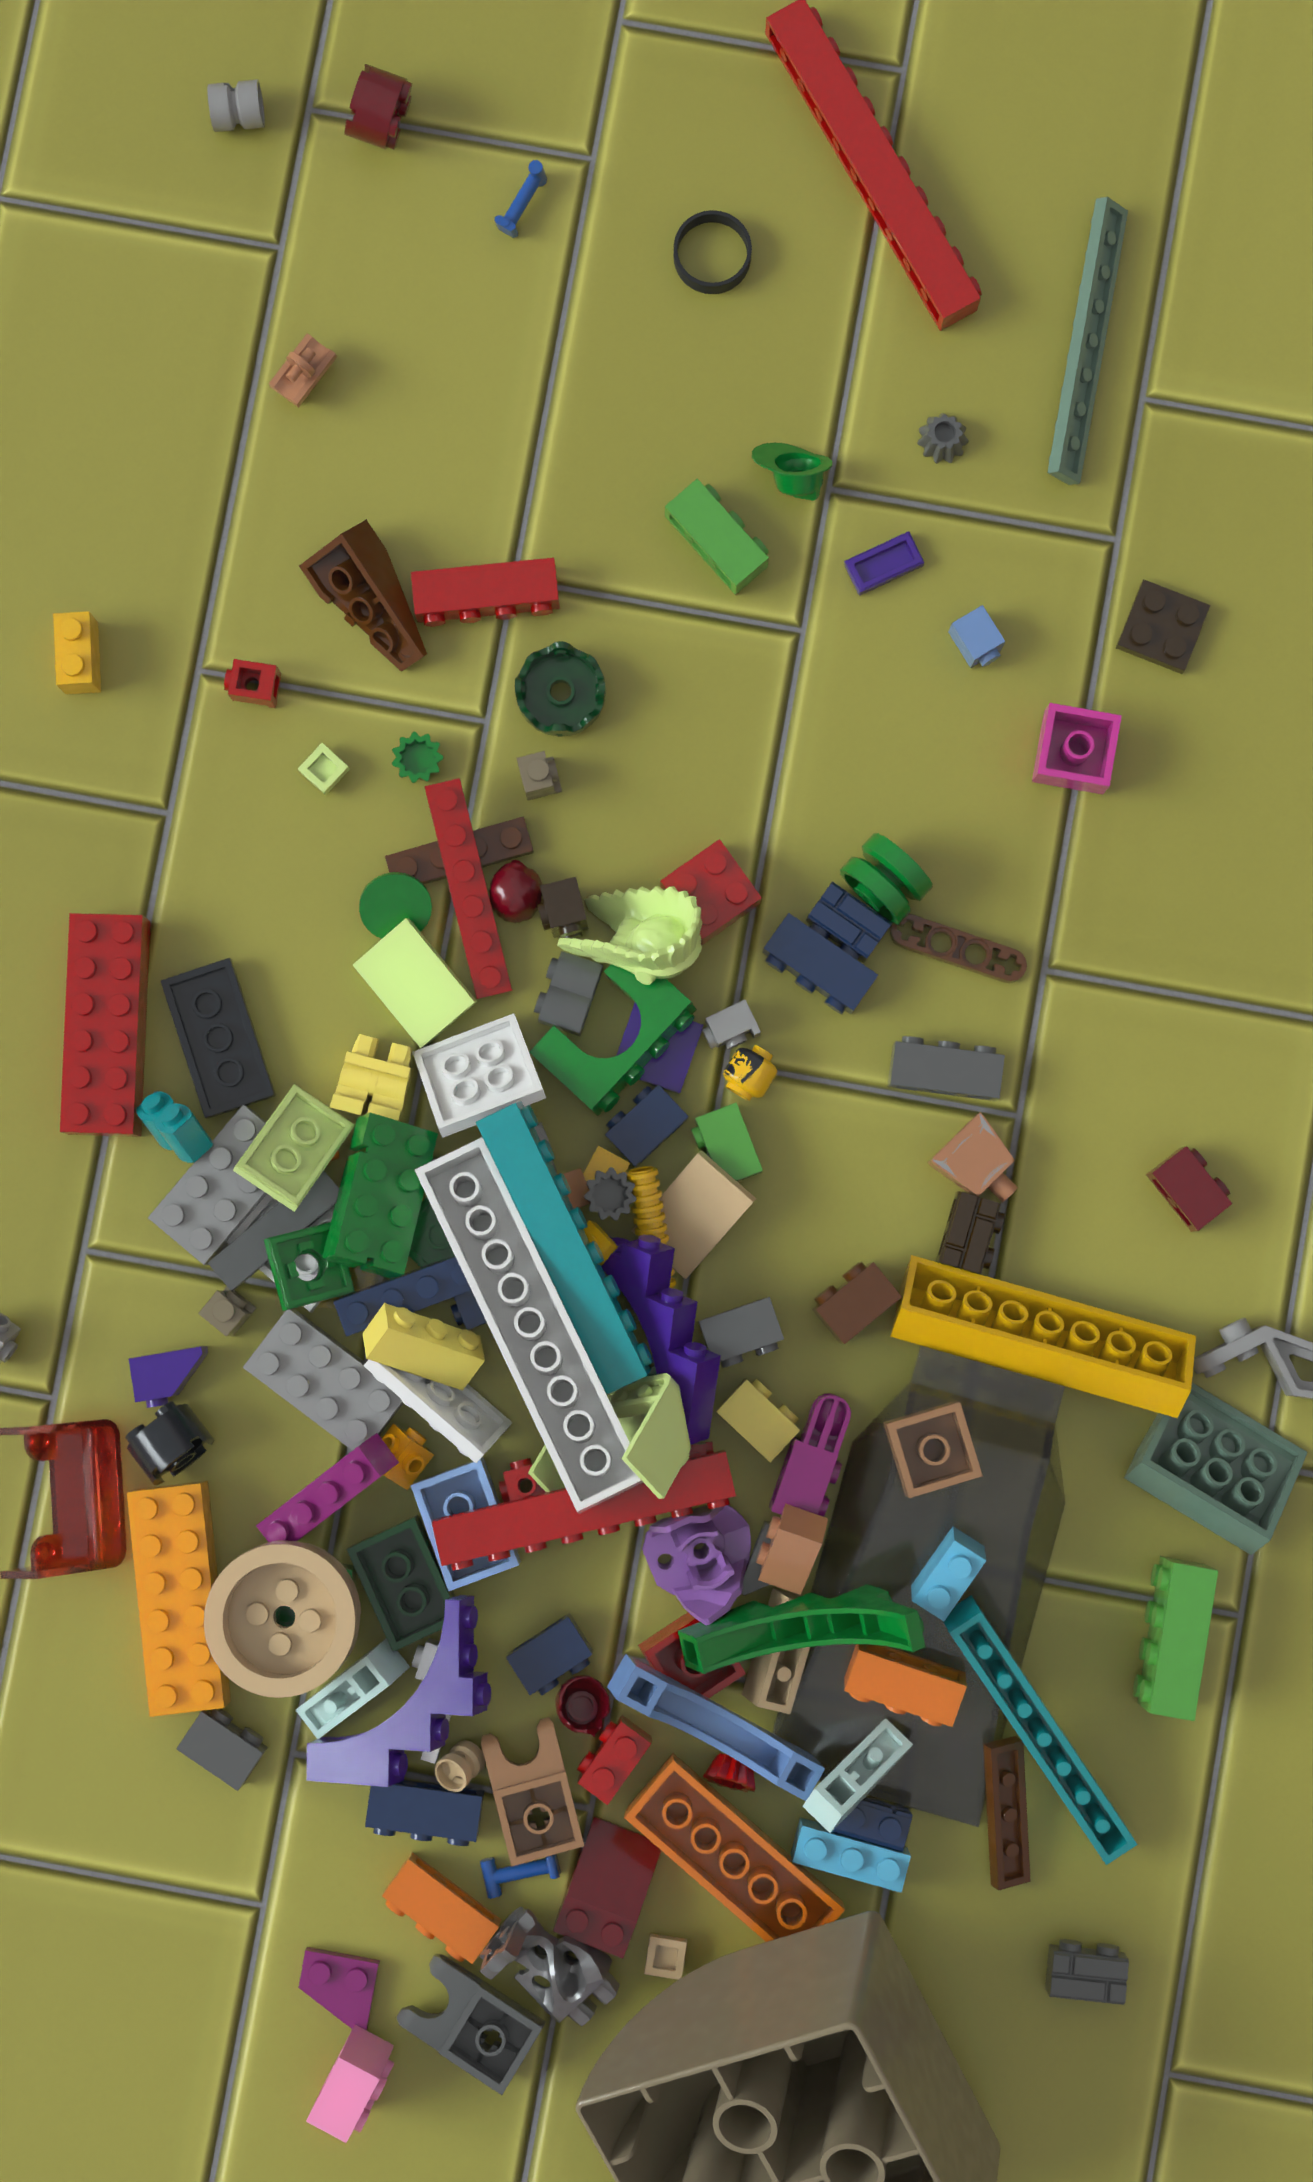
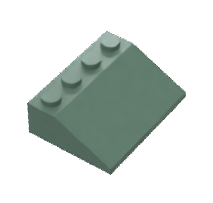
[1124,1383,1308,1555]

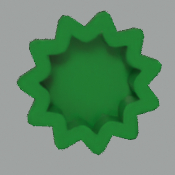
[392,732,444,783]

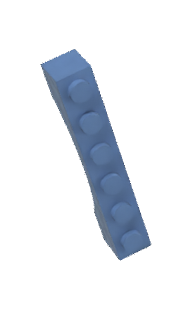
[607,1654,825,1801]

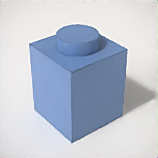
[948,605,1005,668]

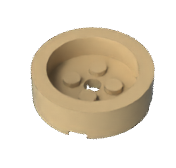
[204,1540,361,1698]

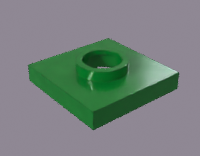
[264,1222,355,1311]

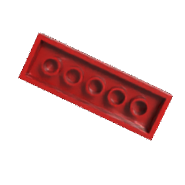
[60,913,151,1137]

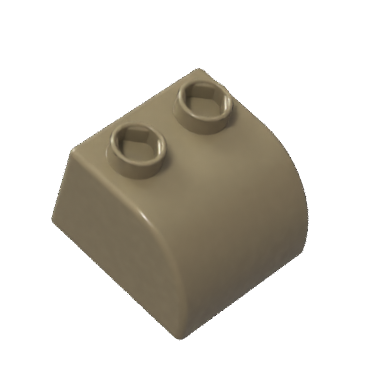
[575,1911,1001,2182]

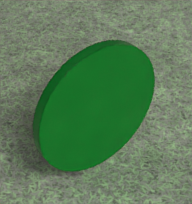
[359,872,432,939]

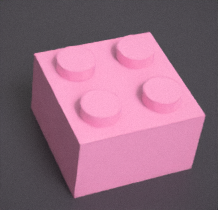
[306,2025,395,2143]

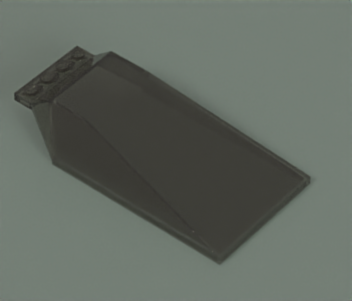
[772,1346,1066,1827]

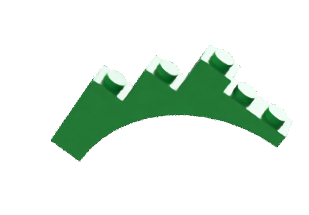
[678,1584,925,1674]

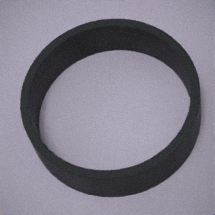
[673,210,752,294]

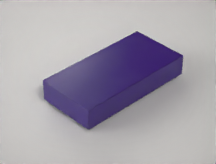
[844,531,924,596]

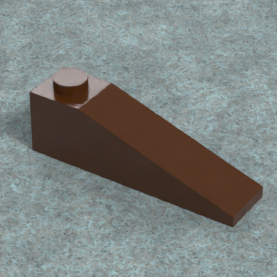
[299,519,427,672]

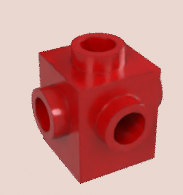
[499,1458,545,1502]

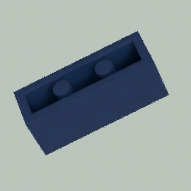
[762,913,878,1014]
[365,1779,485,1846]

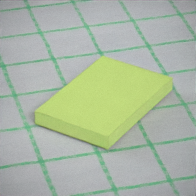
[353,918,477,1048]
[233,1084,355,1212]

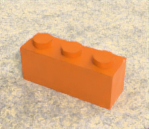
[844,1644,967,1727]
[382,1852,501,1964]

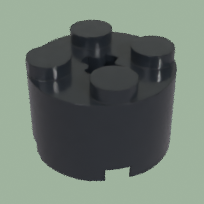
[125,1401,214,1485]

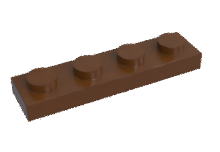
[385,816,534,884]
[983,1736,1031,1891]

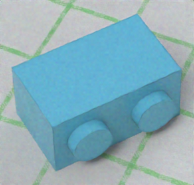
[911,1526,987,1621]

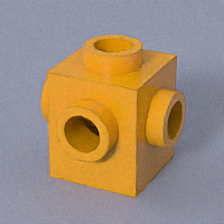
[381,1423,434,1490]

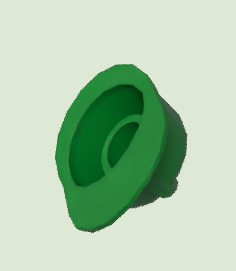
[752,442,833,501]

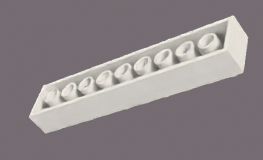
[415,1137,643,1514]

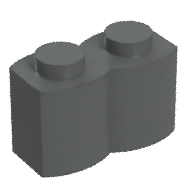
[534,951,603,1036]

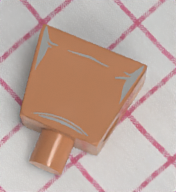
[927,1112,1018,1203]

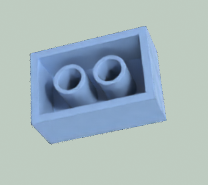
[411,1457,521,1591]

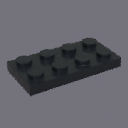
[161,958,276,1119]

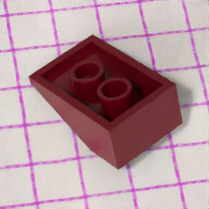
[553,1816,661,1959]

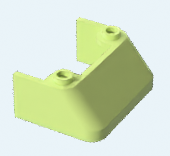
[528,1373,691,1499]

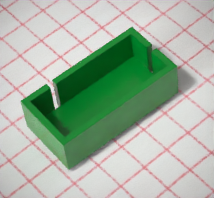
[322,1112,438,1279]

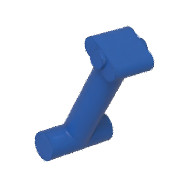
[495,160,547,238]
[480,1854,561,1899]

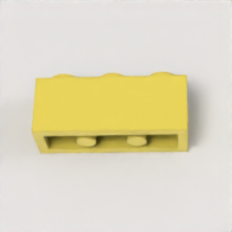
[362,1303,485,1391]

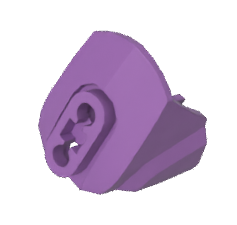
[642,1505,751,1625]

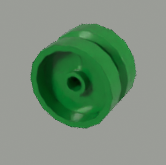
[840,833,933,925]

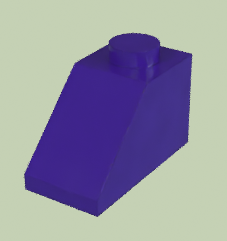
[129,1346,209,1408]

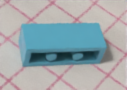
[790,1817,911,1893]

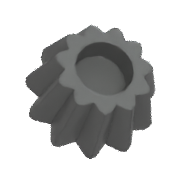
[917,413,969,464]
[584,1167,636,1221]

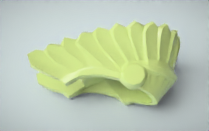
[557,886,702,985]

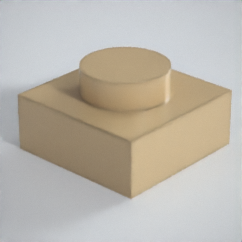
[644,1933,687,1980]

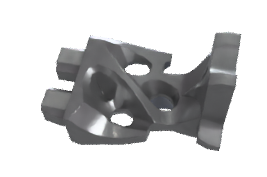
[479,1907,620,2026]

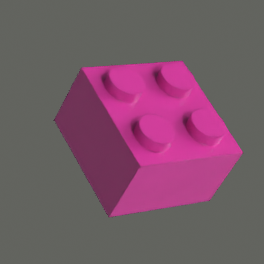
[1032,703,1122,795]

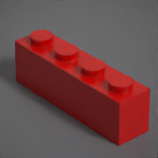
[411,557,560,627]

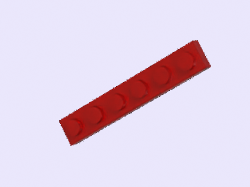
[424,778,512,999]

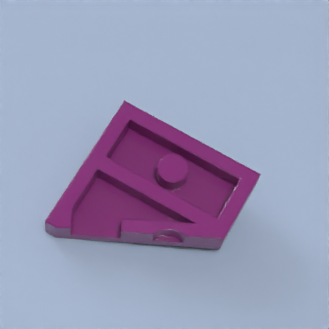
[298,1947,380,2030]

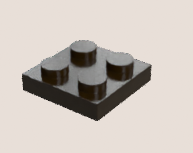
[1116,579,1211,674]

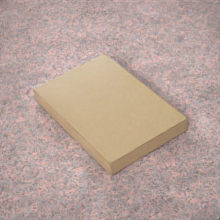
[631,1150,756,1279]

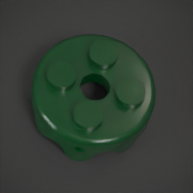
[515,641,606,737]

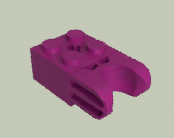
[769,1393,851,1517]

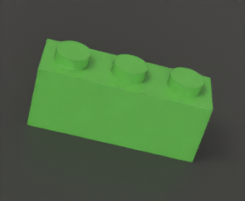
[665,478,769,595]

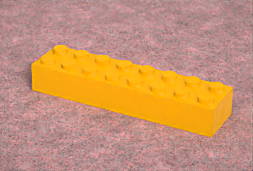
[890,1255,1196,1418]

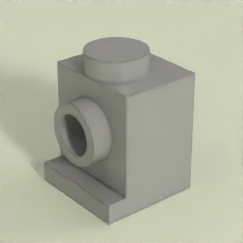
[702,1000,761,1050]

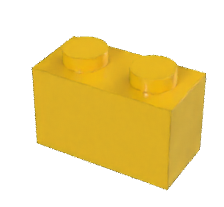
[53,611,101,694]

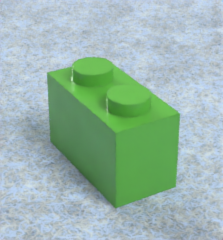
[691,1103,763,1182]

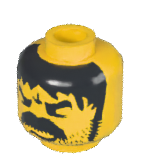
[723,1045,777,1101]

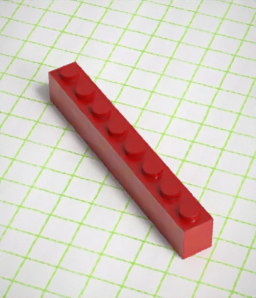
[432,1450,736,1571]

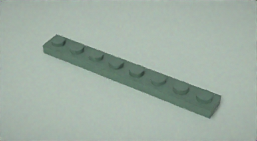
[1047,196,1128,485]

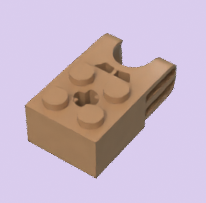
[481,1717,584,1867]

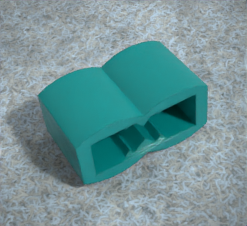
[136,1091,213,1163]

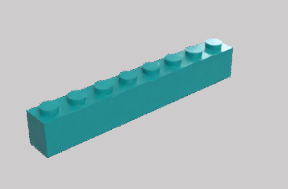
[476,1101,653,1394]
[943,1595,1138,1865]

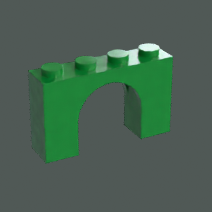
[529,964,697,1116]

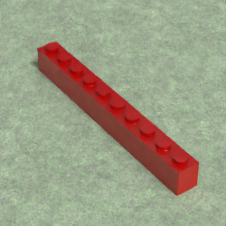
[765,0,982,331]

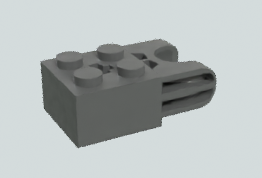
[396,1954,546,2095]

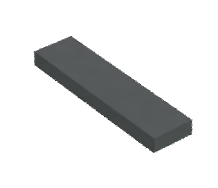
[208,1171,339,1292]

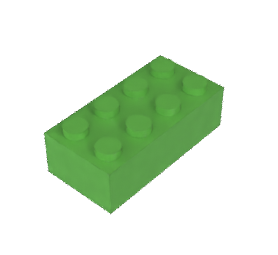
[1133,1556,1218,1721]

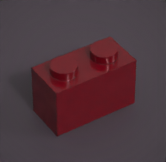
[1146,1146,1233,1232]

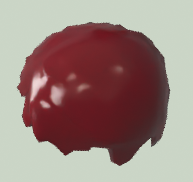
[489,860,542,923]
[555,1675,611,1737]

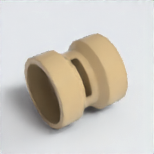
[434,1740,485,1792]

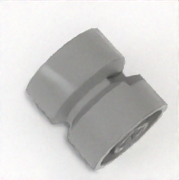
[207,79,265,132]

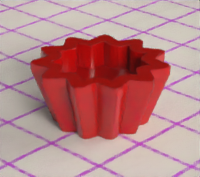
[703,1753,756,1792]

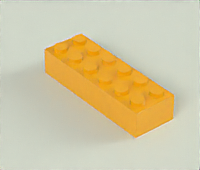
[127,1481,231,1717]

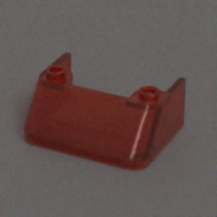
[0,1419,127,1579]

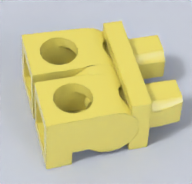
[330,1034,414,1122]

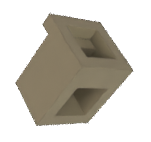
[516,751,562,801]
[198,1286,256,1337]

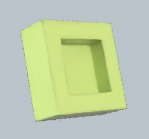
[298,743,350,795]

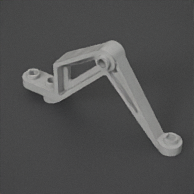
[1193,1317,1313,1399]

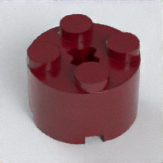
[344,64,412,150]

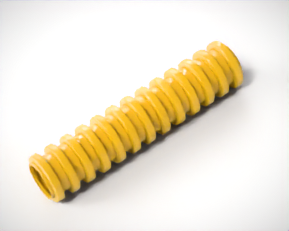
[626,1166,677,1289]

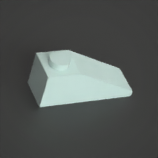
[296,1638,410,1739]
[802,1718,913,1833]

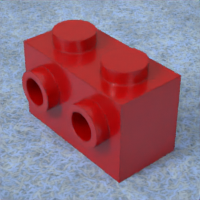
[576,1715,652,1805]

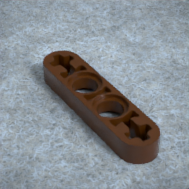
[890,914,1027,983]

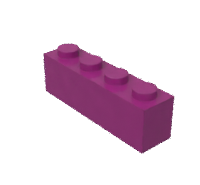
[256,1433,399,1542]

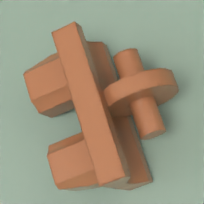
[269,333,337,408]

